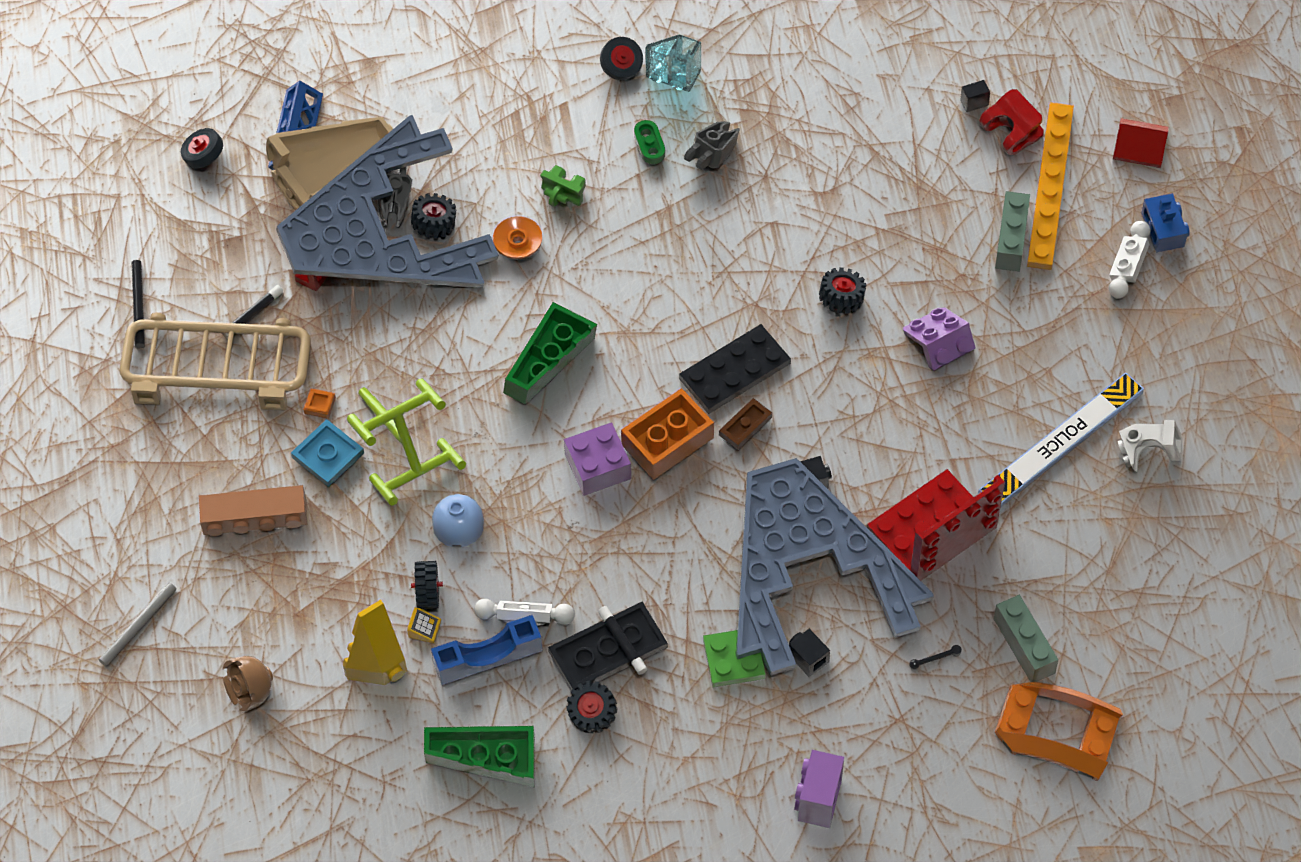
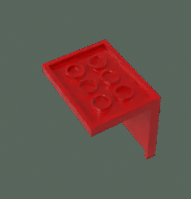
[867,469,1005,581]

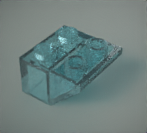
[645,34,701,92]

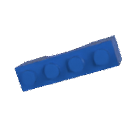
[431,614,543,685]

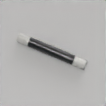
[222,285,284,339]
[598,606,647,675]

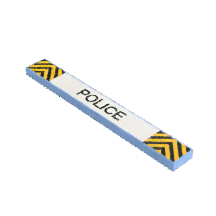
[978,372,1144,507]

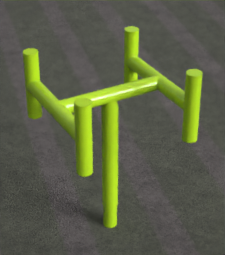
[347,378,466,506]

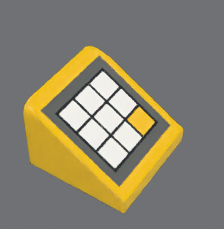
[407,607,442,644]

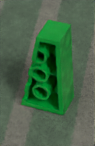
[503,302,598,405]
[424,726,535,788]

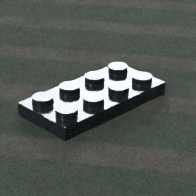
[679,324,791,414]
[548,601,668,691]

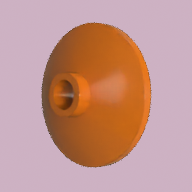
[493,216,542,259]

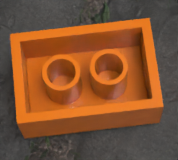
[621,388,714,480]

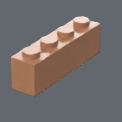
[199,485,308,536]

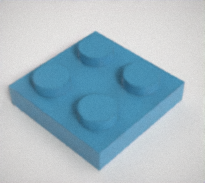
[291,419,364,487]

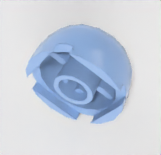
[432,494,484,547]

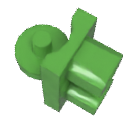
[540,165,586,207]

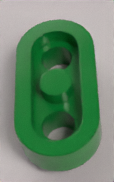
[634,120,665,164]

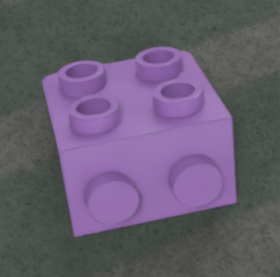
[903,307,976,371]

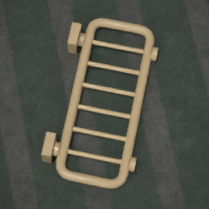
[120,312,311,411]

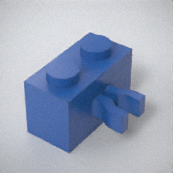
[1141,193,1190,253]

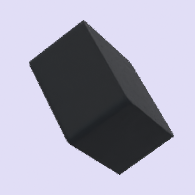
[960,80,990,112]

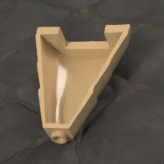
[266,117,393,210]

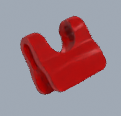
[979,89,1044,155]

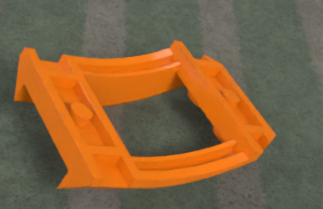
[995,682,1123,781]

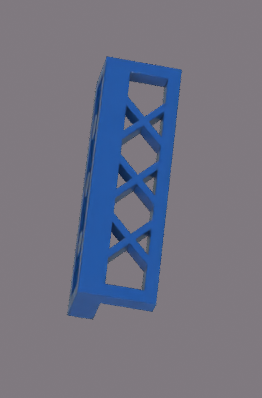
[268,80,323,170]

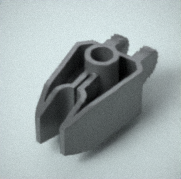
[684,121,740,170]
[378,167,413,227]

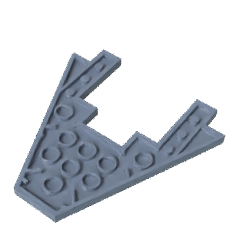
[276,115,499,288]
[736,458,934,676]

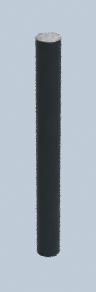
[131,260,145,349]

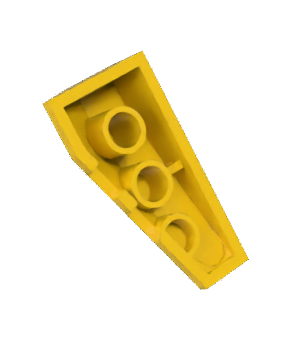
[343,599,407,685]

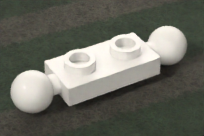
[1108,221,1150,299]
[474,599,575,625]

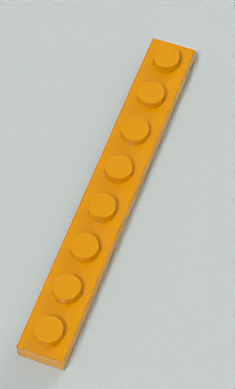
[1027,102,1074,270]

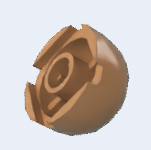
[223,656,273,711]

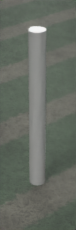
[99,582,177,666]

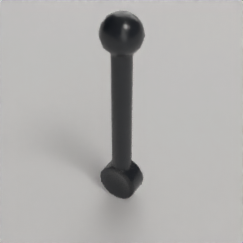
[909,645,962,670]

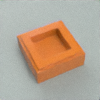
[303,388,336,419]

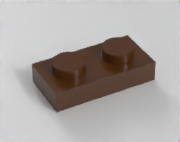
[719,398,772,450]

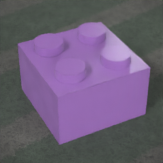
[564,422,632,496]
[794,750,844,828]

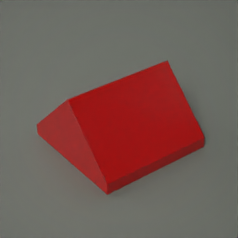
[1113,118,1169,168]

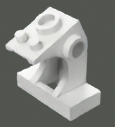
[1118,420,1182,473]

